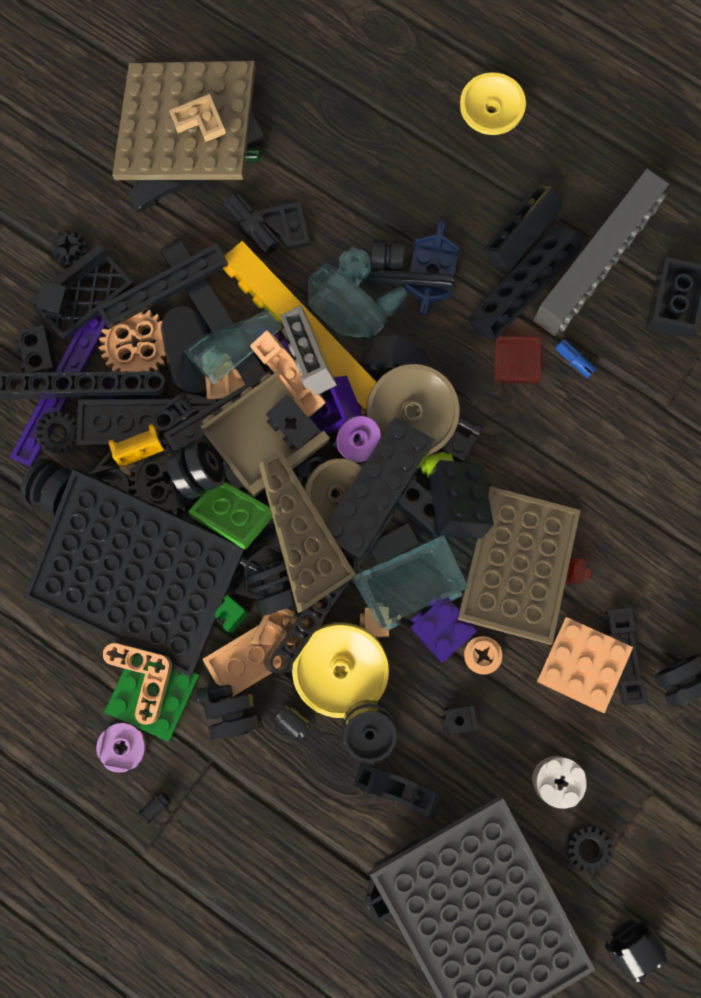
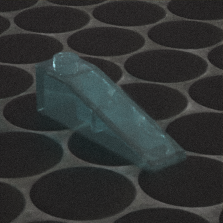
[184,310,283,385]

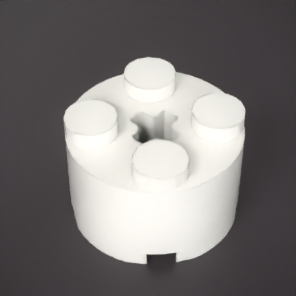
[532,756,586,808]

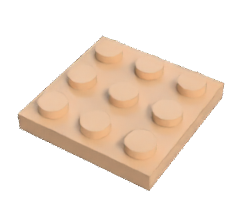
[537,617,633,713]

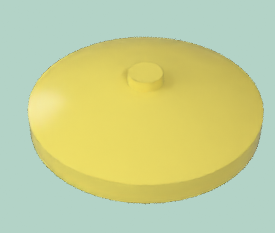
[292,623,389,718]

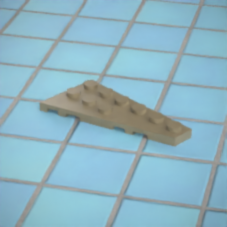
[259,451,356,613]

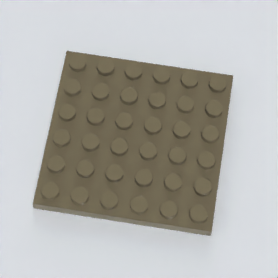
[112,61,256,180]

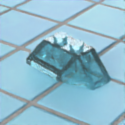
[308,263,387,338]

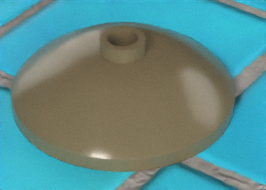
[305,459,362,525]

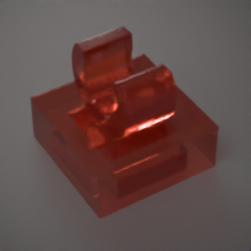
[565,559,593,584]

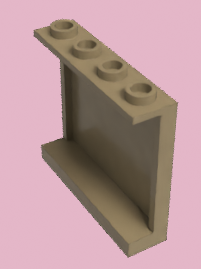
[201,371,330,498]

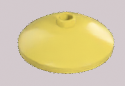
[460,73,526,135]

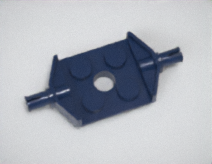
[406,222,460,316]

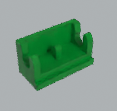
[215,595,250,633]

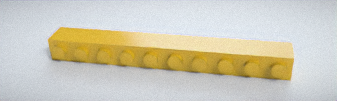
[223,241,376,417]

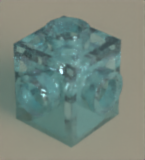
[338,246,371,286]

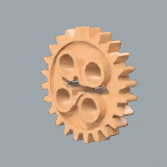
[99,310,166,373]

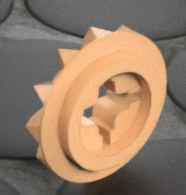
[464,636,502,674]

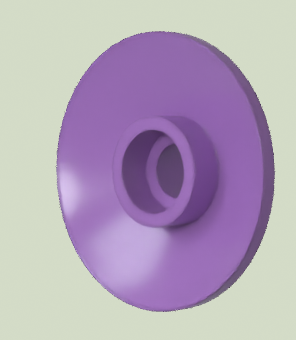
[337,416,381,462]

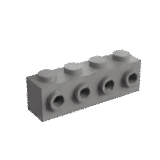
[280,305,336,396]

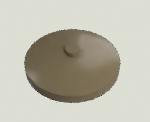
[366,364,459,455]

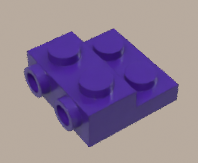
[410,595,477,663]

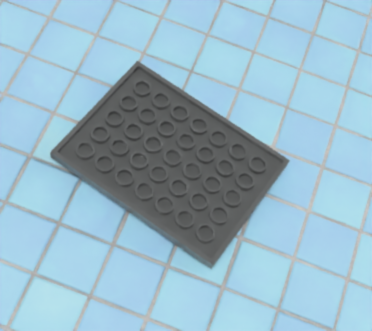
[369,795,595,998]

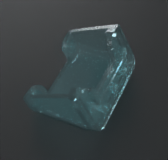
[352,535,468,631]

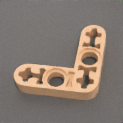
[103,643,172,725]

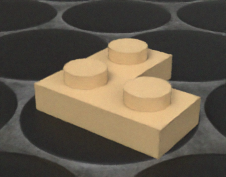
[169,94,226,142]

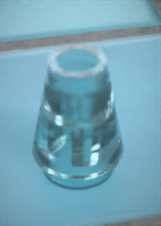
[375,286,408,318]

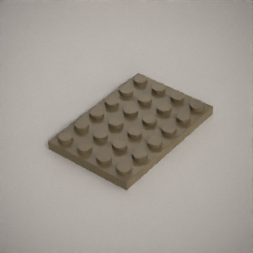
[457,486,580,645]

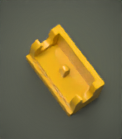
[108,423,164,468]

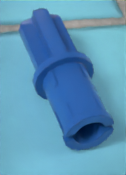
[555,340,597,379]

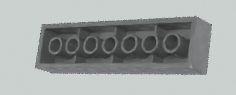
[533,169,669,336]

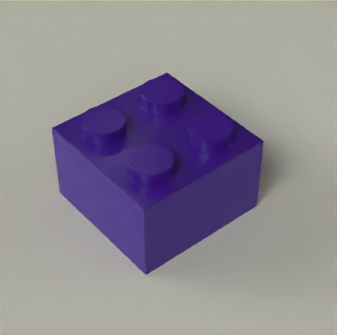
[310,375,363,435]

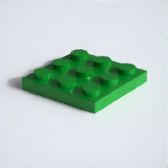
[104,653,200,742]

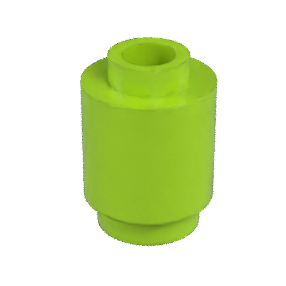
[420,452,453,478]

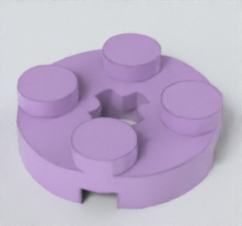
[96,723,146,773]

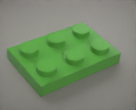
[188,482,273,550]

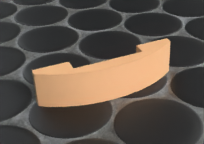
[250,330,326,418]

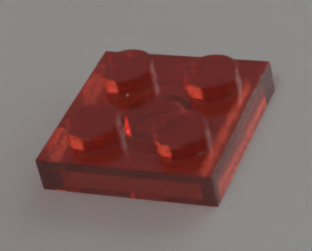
[494,336,541,384]

